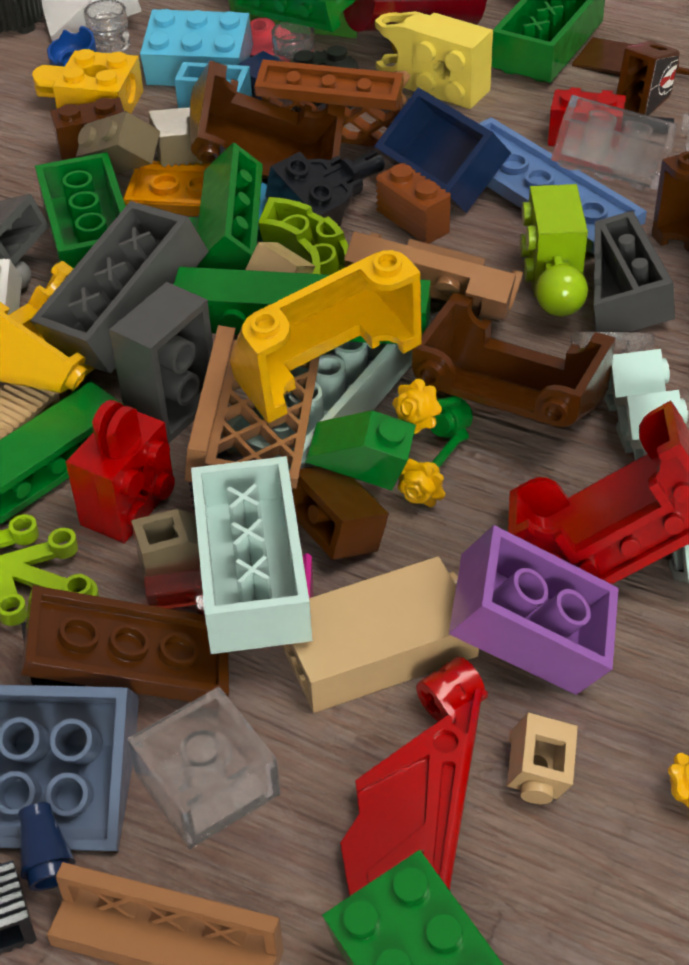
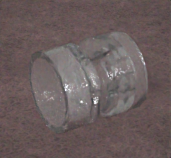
[84,0,132,55]
[271,22,315,62]

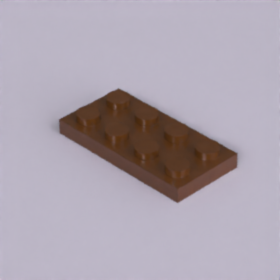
[21,585,229,707]

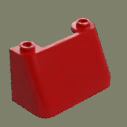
[508,400,689,584]

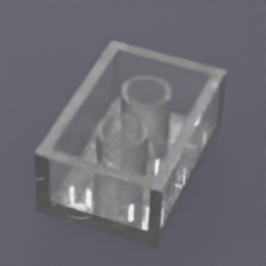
[551,95,677,191]

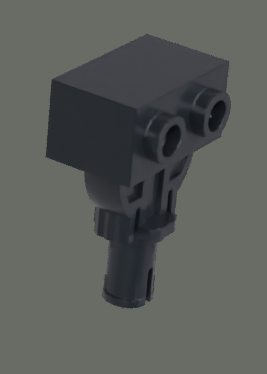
[265,149,385,227]

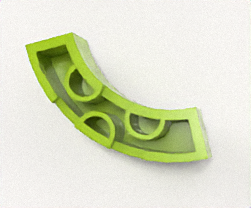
[258,197,349,275]

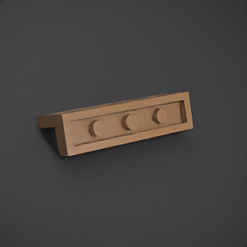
[47,862,284,965]

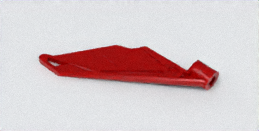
[340,656,488,896]

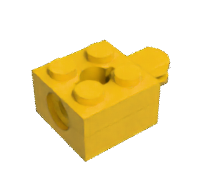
[32,49,144,114]

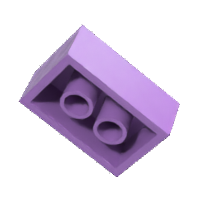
[449,525,619,695]

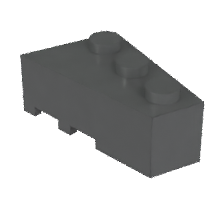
[594,210,675,337]

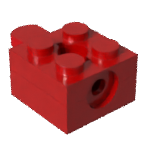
[66,400,175,544]

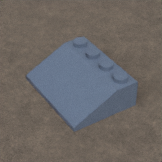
[0,685,139,852]

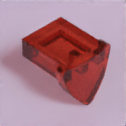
[144,569,205,615]

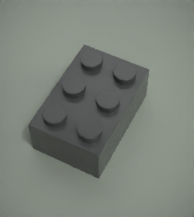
[109,282,213,444]

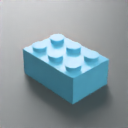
[140,9,253,86]

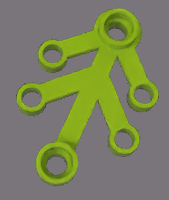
[0,514,100,626]

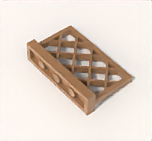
[184,325,320,489]

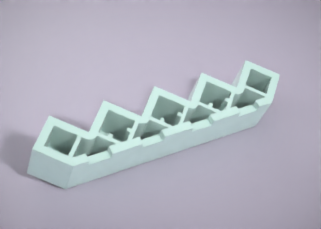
[604,349,689,583]

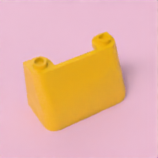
[230,250,422,423]
[0,261,95,393]

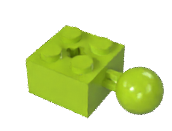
[520,184,588,317]

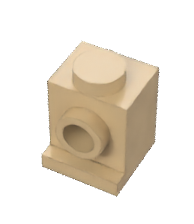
[507,712,578,804]

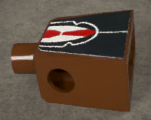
[616,41,680,116]

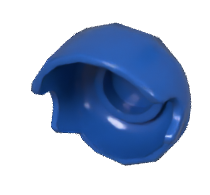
[47,26,97,67]

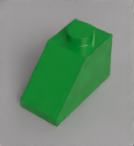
[305,410,416,491]

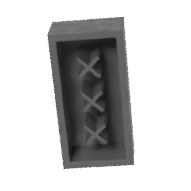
[30,201,209,374]

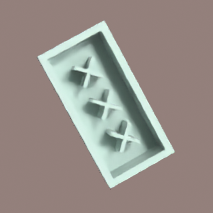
[191,456,313,654]

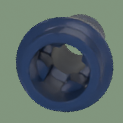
[18,802,76,891]

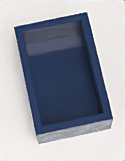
[374,87,511,213]

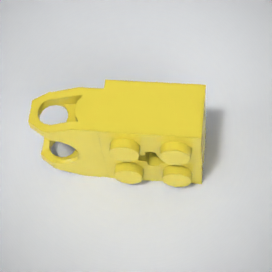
[375,11,493,109]

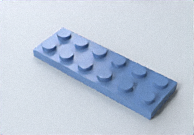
[479,117,647,254]

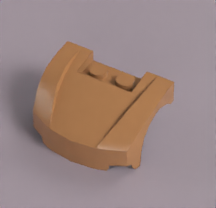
[344,231,523,320]

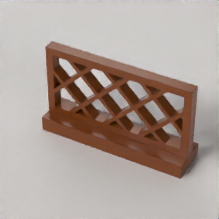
[254,59,404,146]

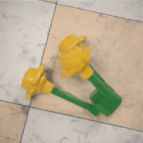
[392,379,473,507]

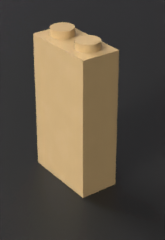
[281,556,479,713]

